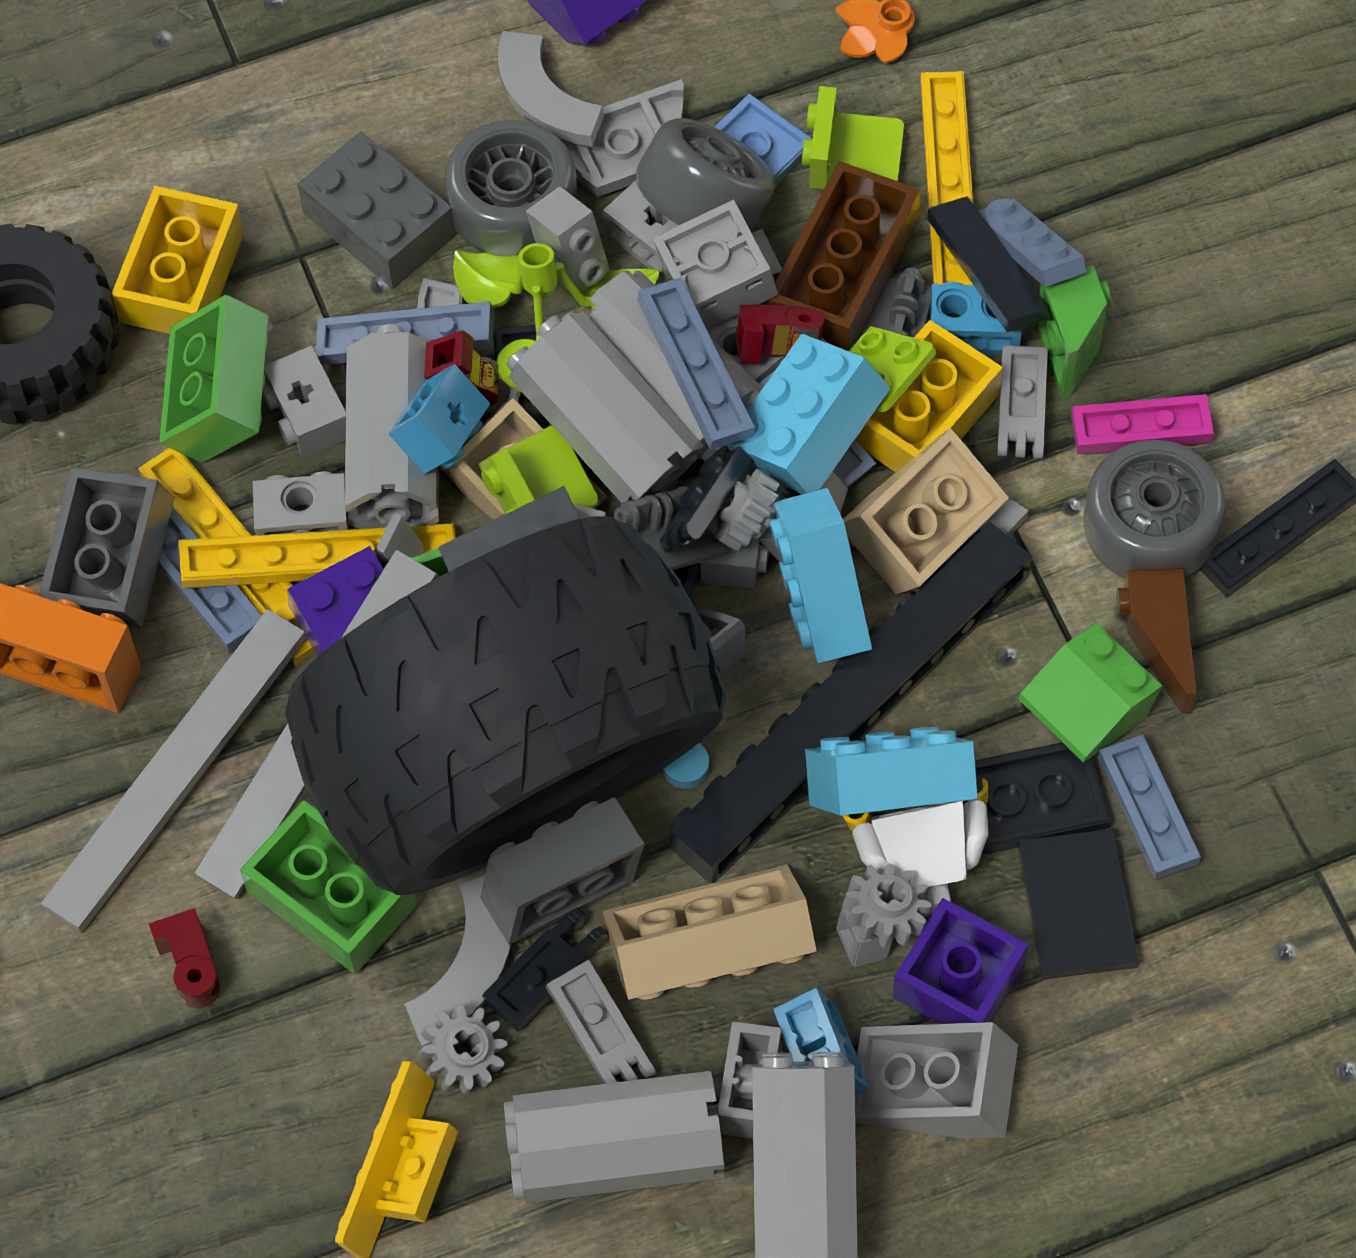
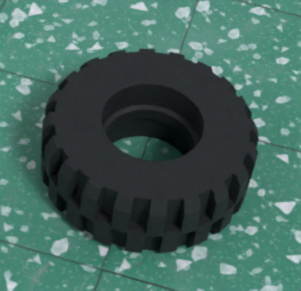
[0,224,119,424]

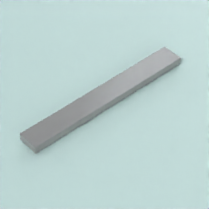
[195,550,438,899]
[41,609,307,933]

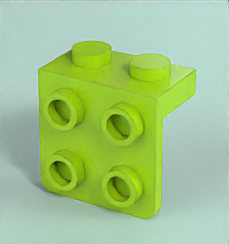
[802,86,904,189]
[849,326,936,412]
[478,425,598,515]

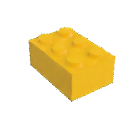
[111,185,245,334]
[855,320,1003,472]

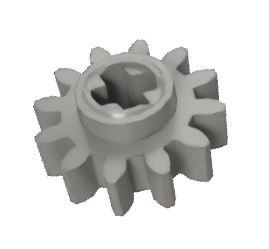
[715,469,780,552]
[842,863,932,948]
[418,1004,508,1094]

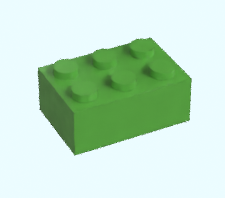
[159,295,268,463]
[240,800,418,975]

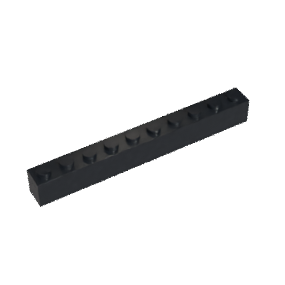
[670,522,1032,884]

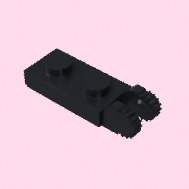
[482,907,608,1032]

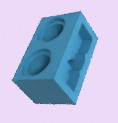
[930,282,1021,355]
[773,988,870,1097]

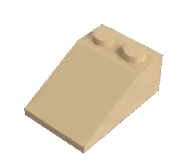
[439,398,607,520]
[843,428,1009,594]

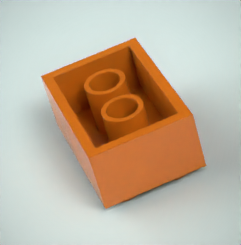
[0,583,142,714]

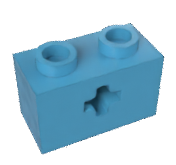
[388,364,490,474]

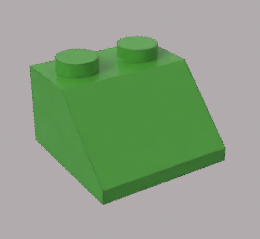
[1036,265,1112,399]
[1018,623,1162,763]

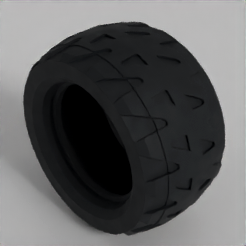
[285,516,727,896]

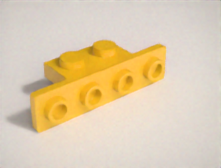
[335,1061,459,1258]

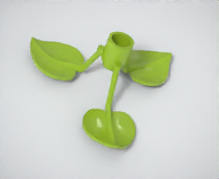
[453,243,660,392]

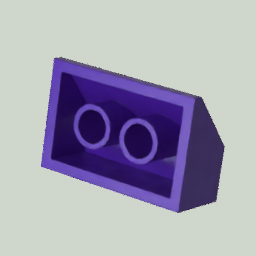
[527,0,647,46]

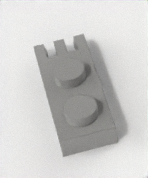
[997,345,1048,459]
[545,960,656,1084]

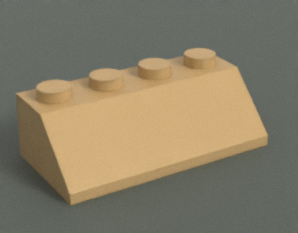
[602,864,817,1000]

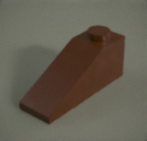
[1116,568,1196,714]

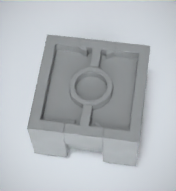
[652,199,778,329]

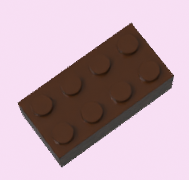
[767,161,920,351]

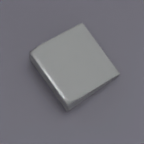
[376,513,424,569]
[836,908,893,967]

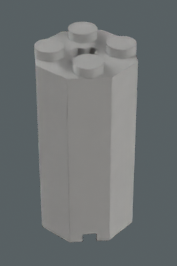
[581,271,763,461]
[506,311,704,503]
[345,324,439,529]
[752,1052,858,1258]
[504,1071,724,1203]

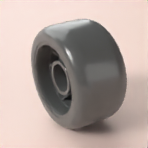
[636,118,775,231]
[445,120,578,256]
[1083,440,1225,579]

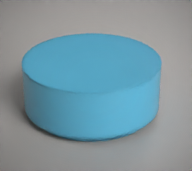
[662,743,709,789]

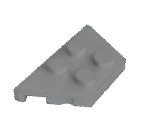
[560,79,684,197]

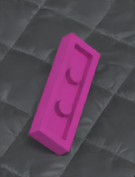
[1071,394,1214,454]

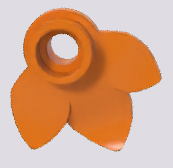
[836,0,915,64]

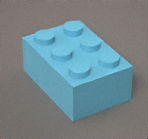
[726,334,890,494]
[769,488,872,663]
[805,727,978,816]

